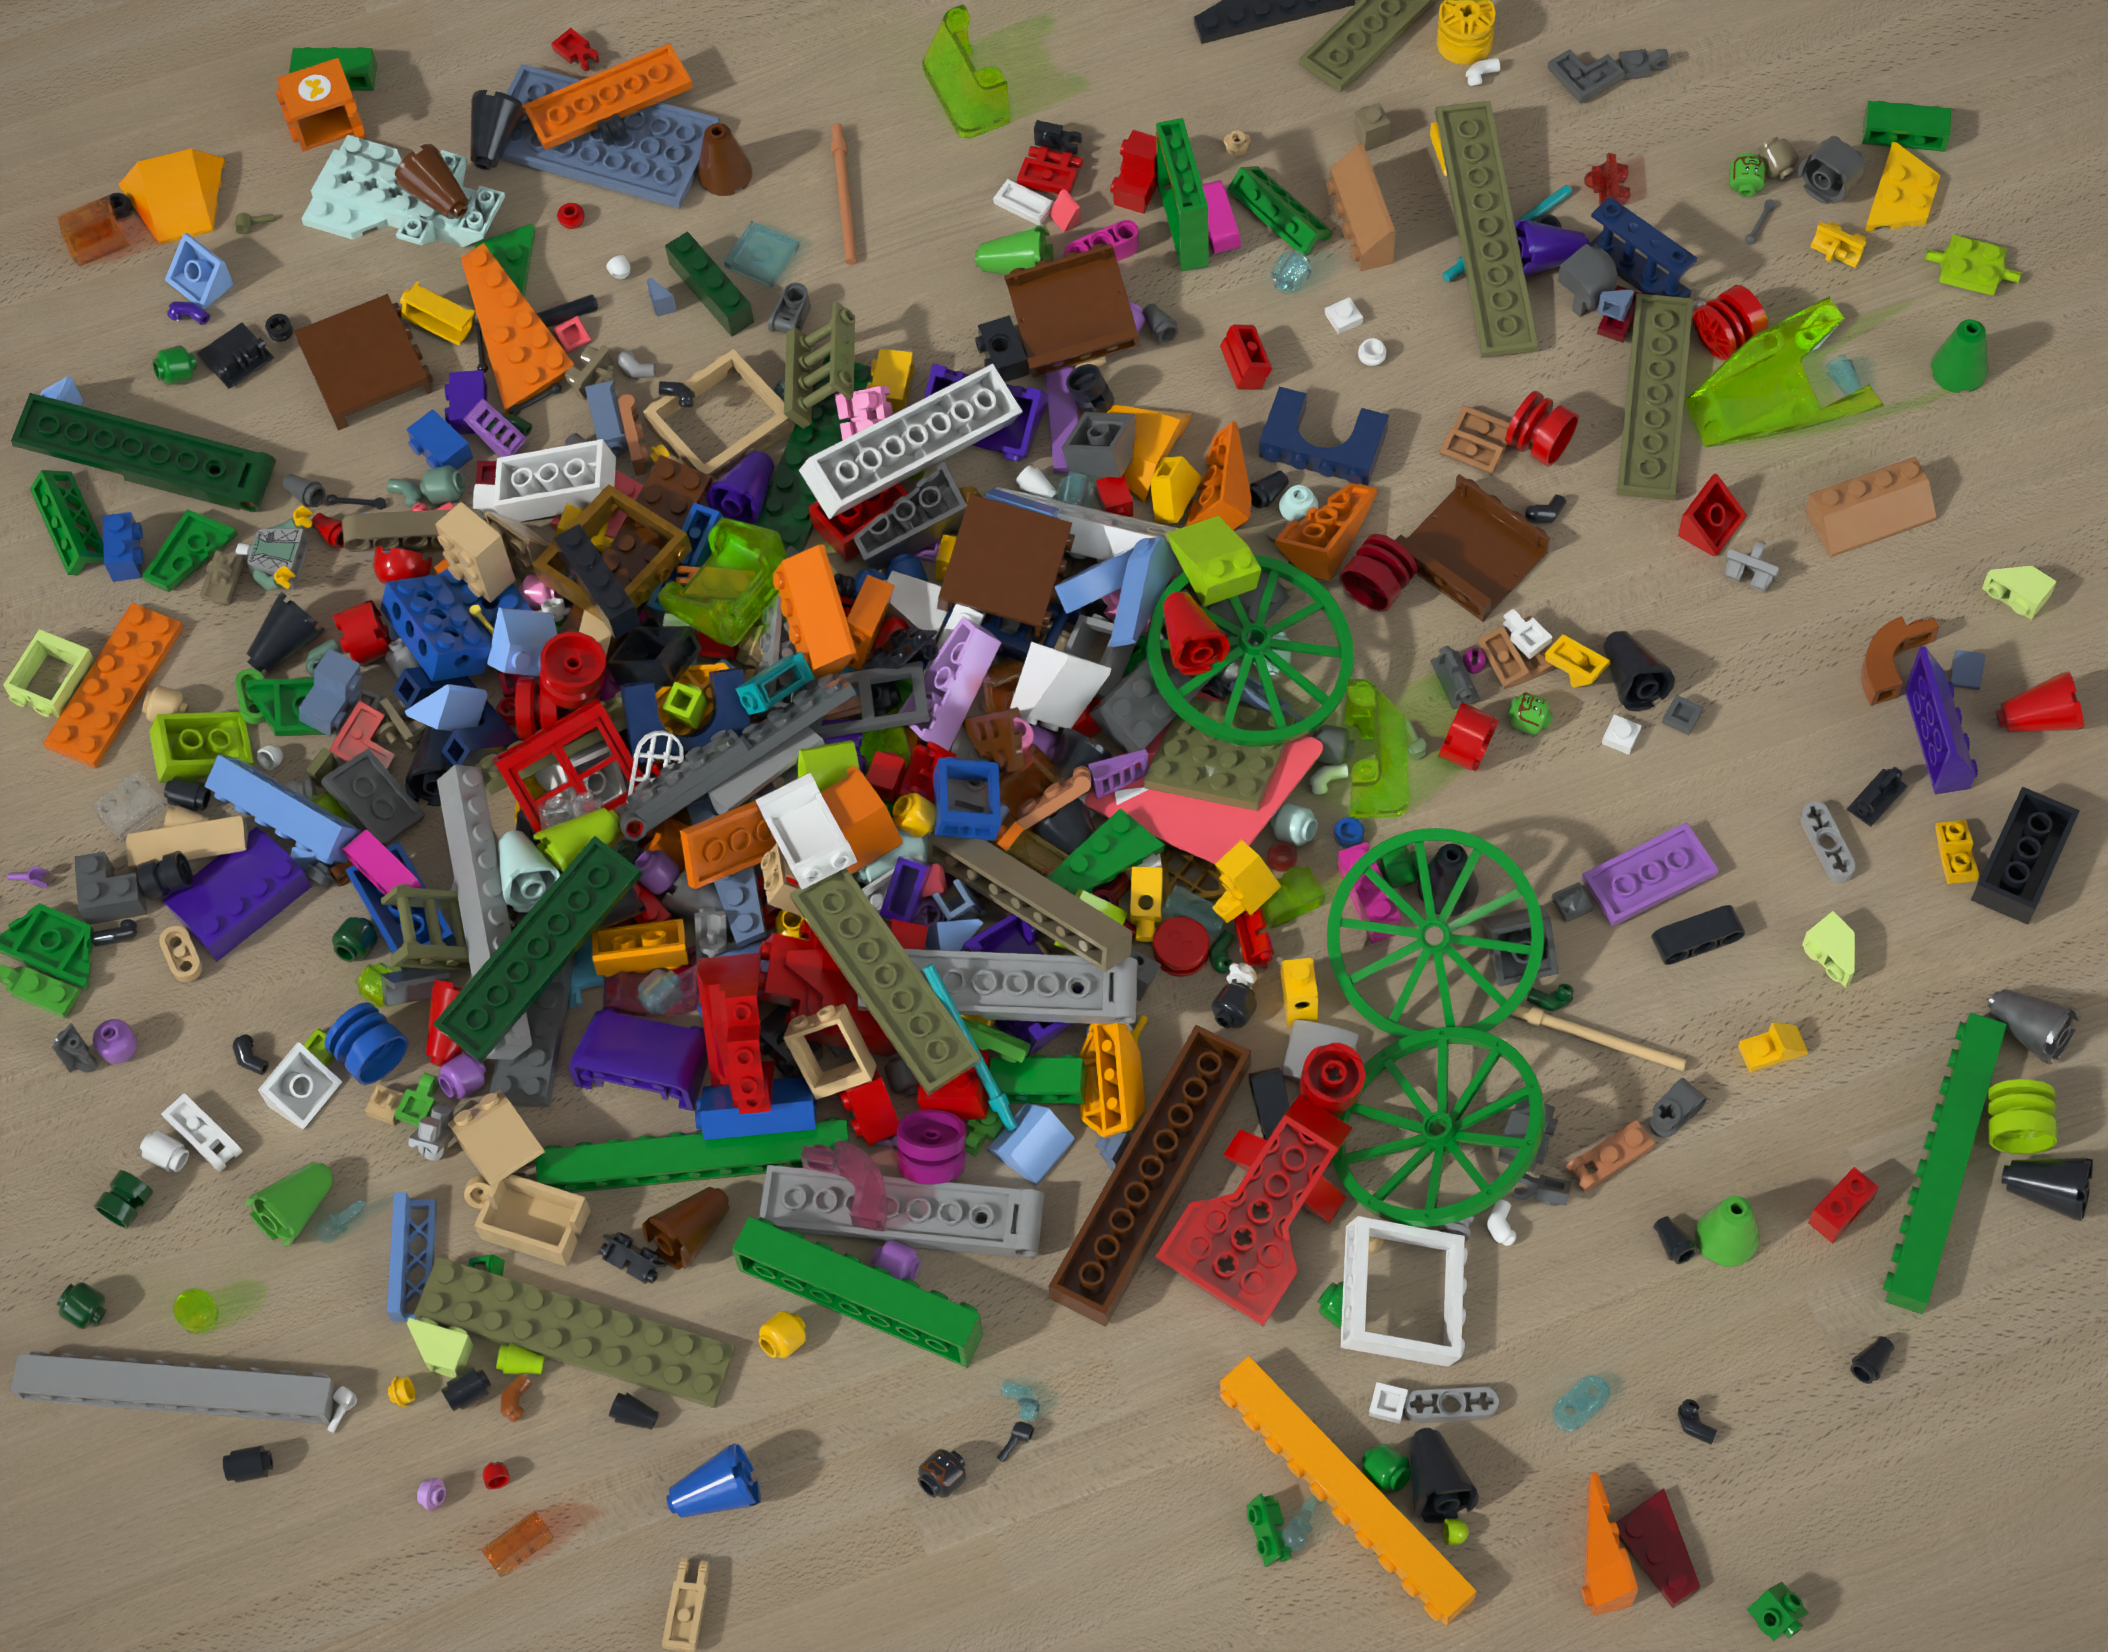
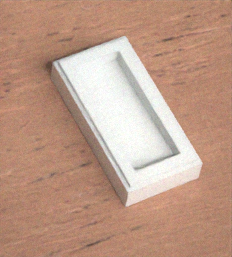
[993,179,1054,225]

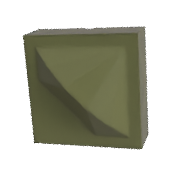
[306,748,338,788]

